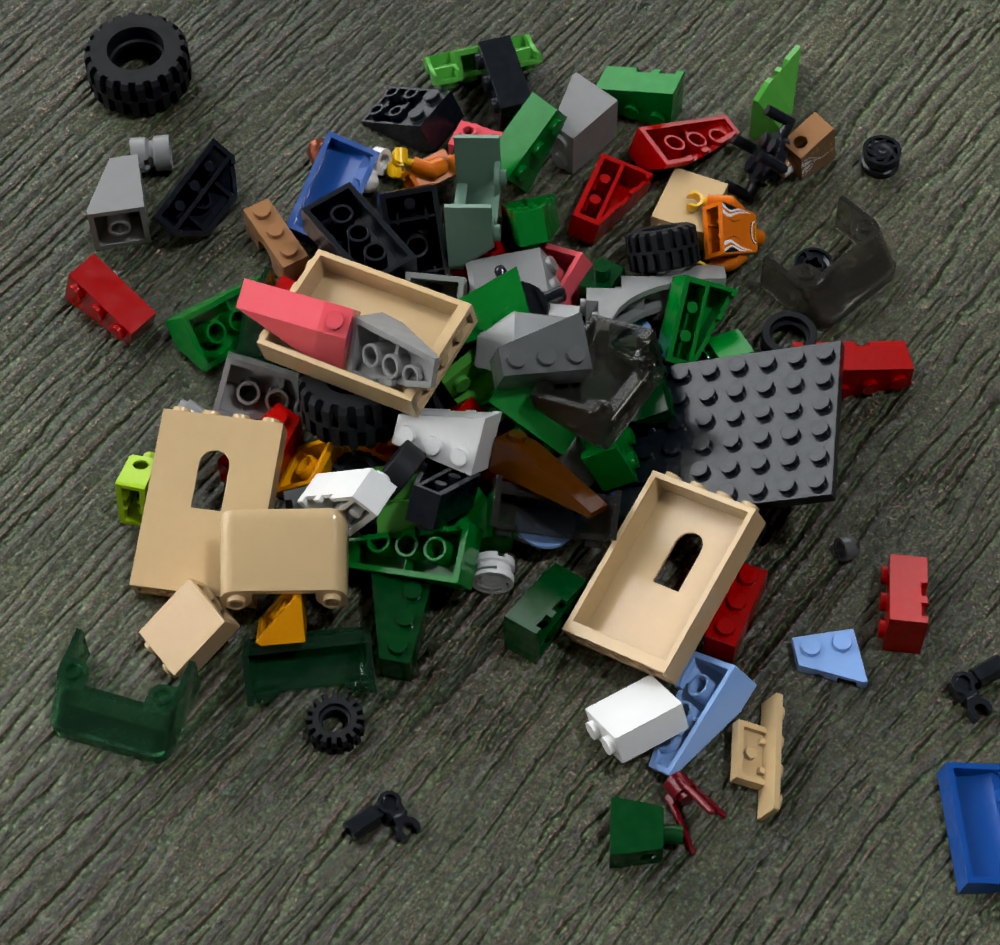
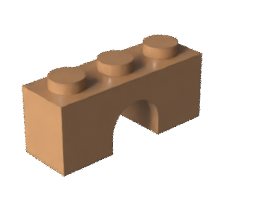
[243,198,309,281]

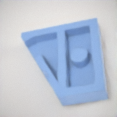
[791,629,868,688]

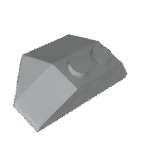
[473,311,596,380]

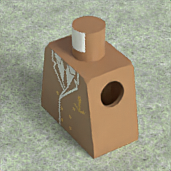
[778,112,835,179]

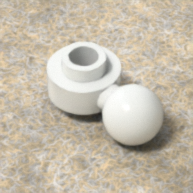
[363,146,392,193]

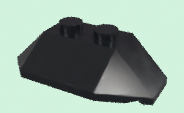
[152,138,238,238]

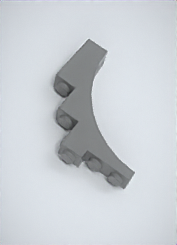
[580,265,726,355]

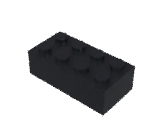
[301,182,418,280]

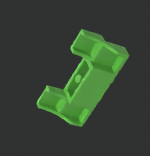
[422,34,543,90]

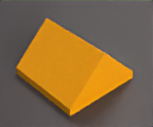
[276,440,340,499]
[256,593,307,646]

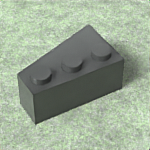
[490,312,593,390]

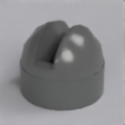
[834,536,860,562]

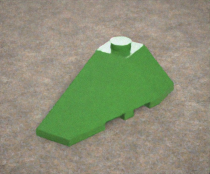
[749,45,801,140]

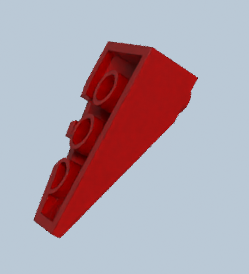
[627,114,740,171]

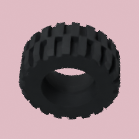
[84,12,192,116]
[298,373,404,449]

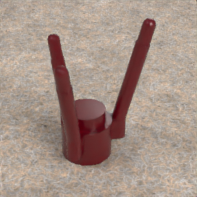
[663,771,727,855]

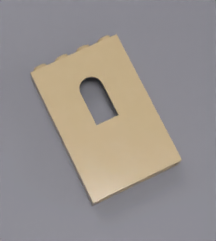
[257,249,478,418]
[129,406,287,608]
[562,470,766,685]

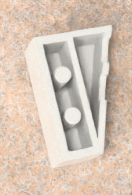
[392,408,502,476]
[297,468,397,537]

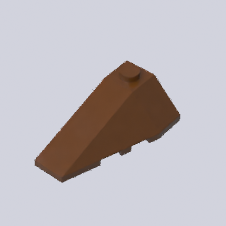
[488,430,608,518]

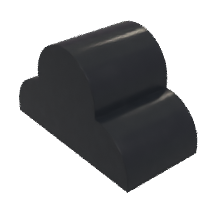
[377,183,451,276]

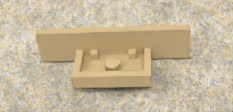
[730,693,785,822]

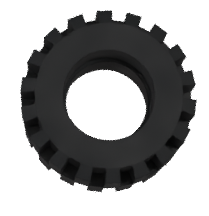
[624,222,701,274]

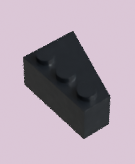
[474,35,531,132]
[405,457,482,531]

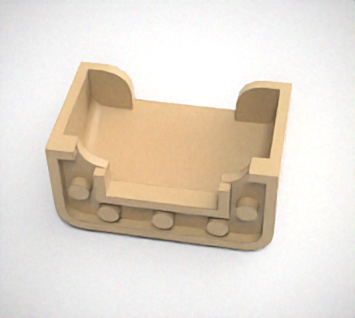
[220,508,349,610]

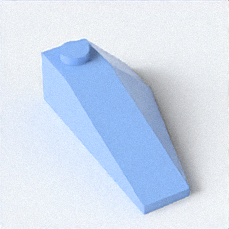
[648,651,757,777]

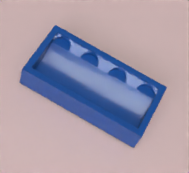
[287,130,380,246]
[937,762,1000,894]

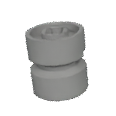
[129,134,173,173]

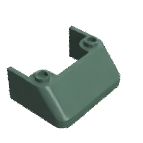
[444,134,507,269]

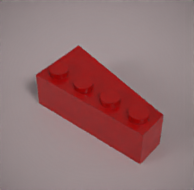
[792,341,914,399]

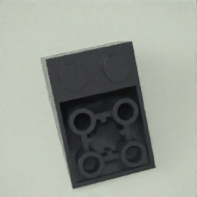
[361,86,464,152]

